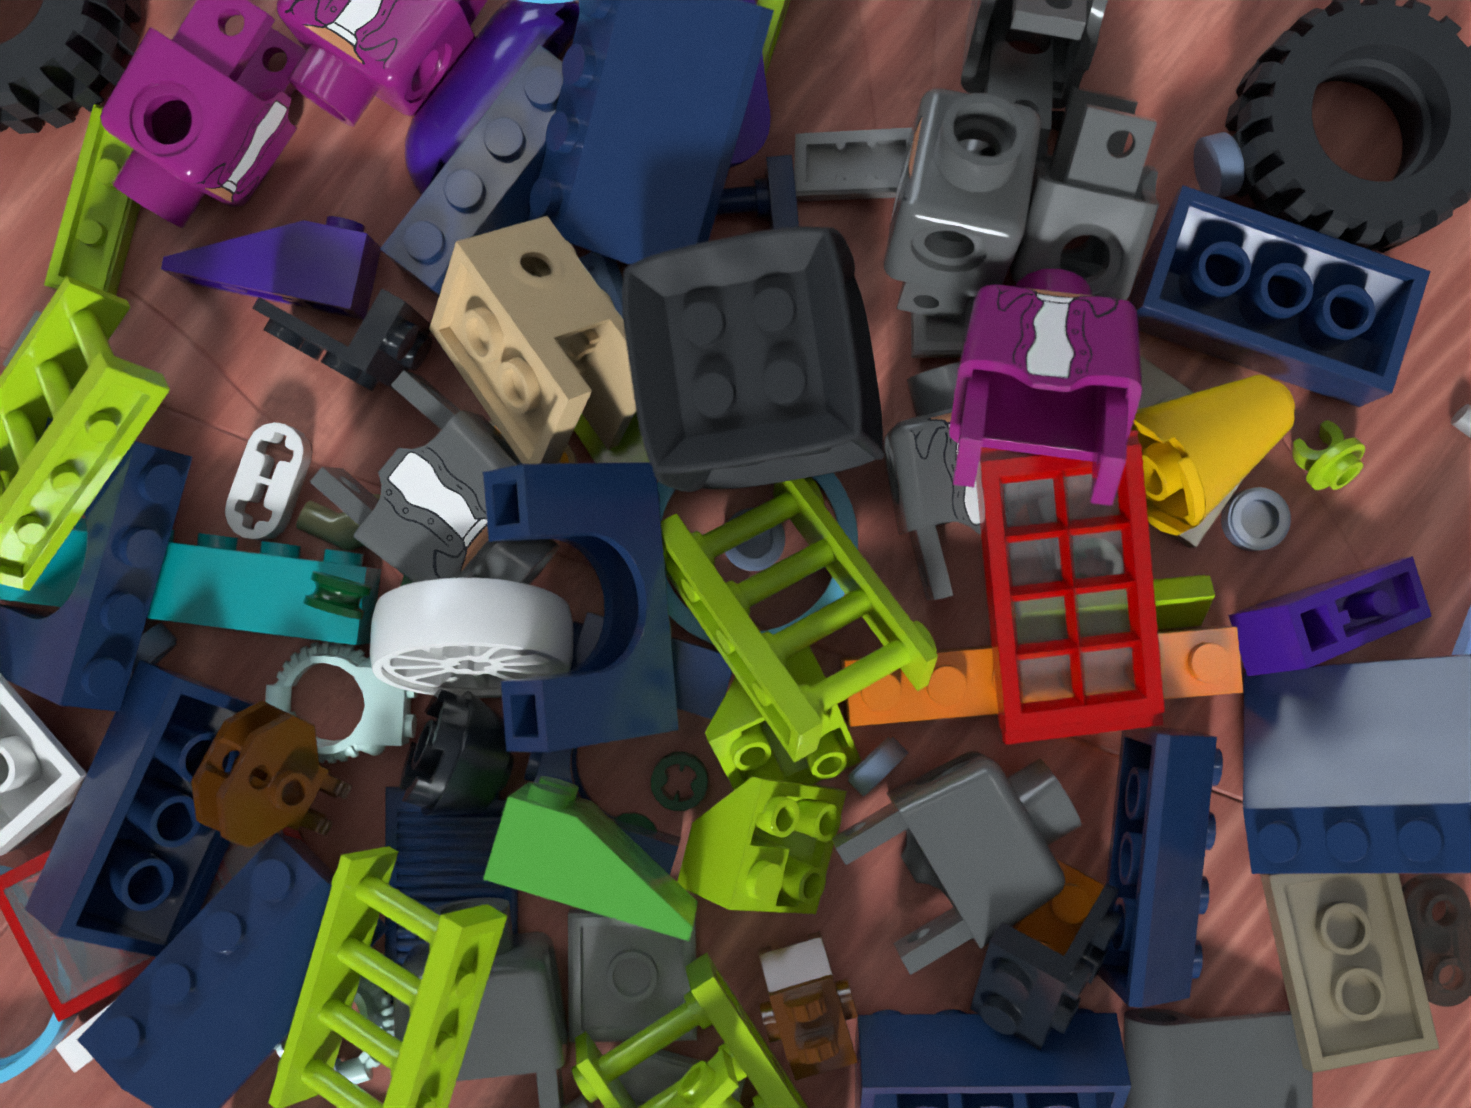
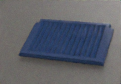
[385,787,518,1003]

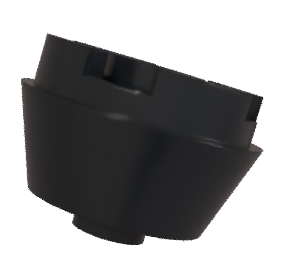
[399,689,514,816]

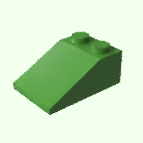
[483,776,698,941]

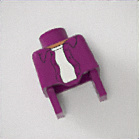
[100,0,306,228]
[276,0,488,127]
[949,268,1142,506]

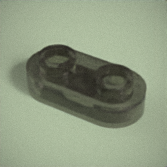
[1402,874,1471,1007]

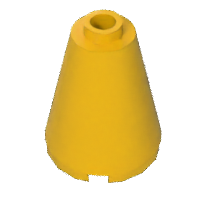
[1131,374,1295,536]

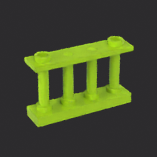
[0,276,170,591]
[660,477,938,763]
[269,846,507,1108]
[572,953,809,1108]

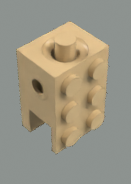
[429,216,636,464]

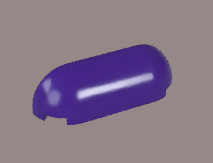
[405,0,580,195]

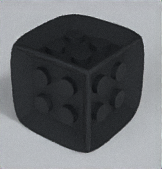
[622,226,884,492]

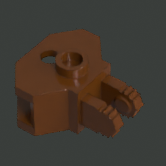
[191,700,352,849]
[759,931,858,1081]

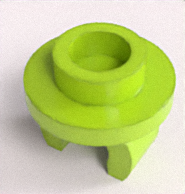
[1292,420,1365,490]

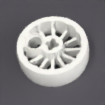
[370,578,573,698]

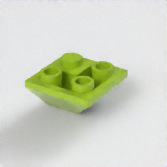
[705,646,862,790]
[677,776,847,914]

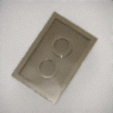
[1260,873,1440,1073]

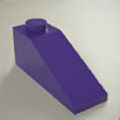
[161,216,381,320]
[1228,556,1432,676]

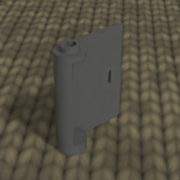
[1124,1008,1313,1108]

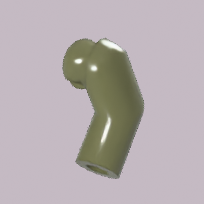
[296,494,380,550]

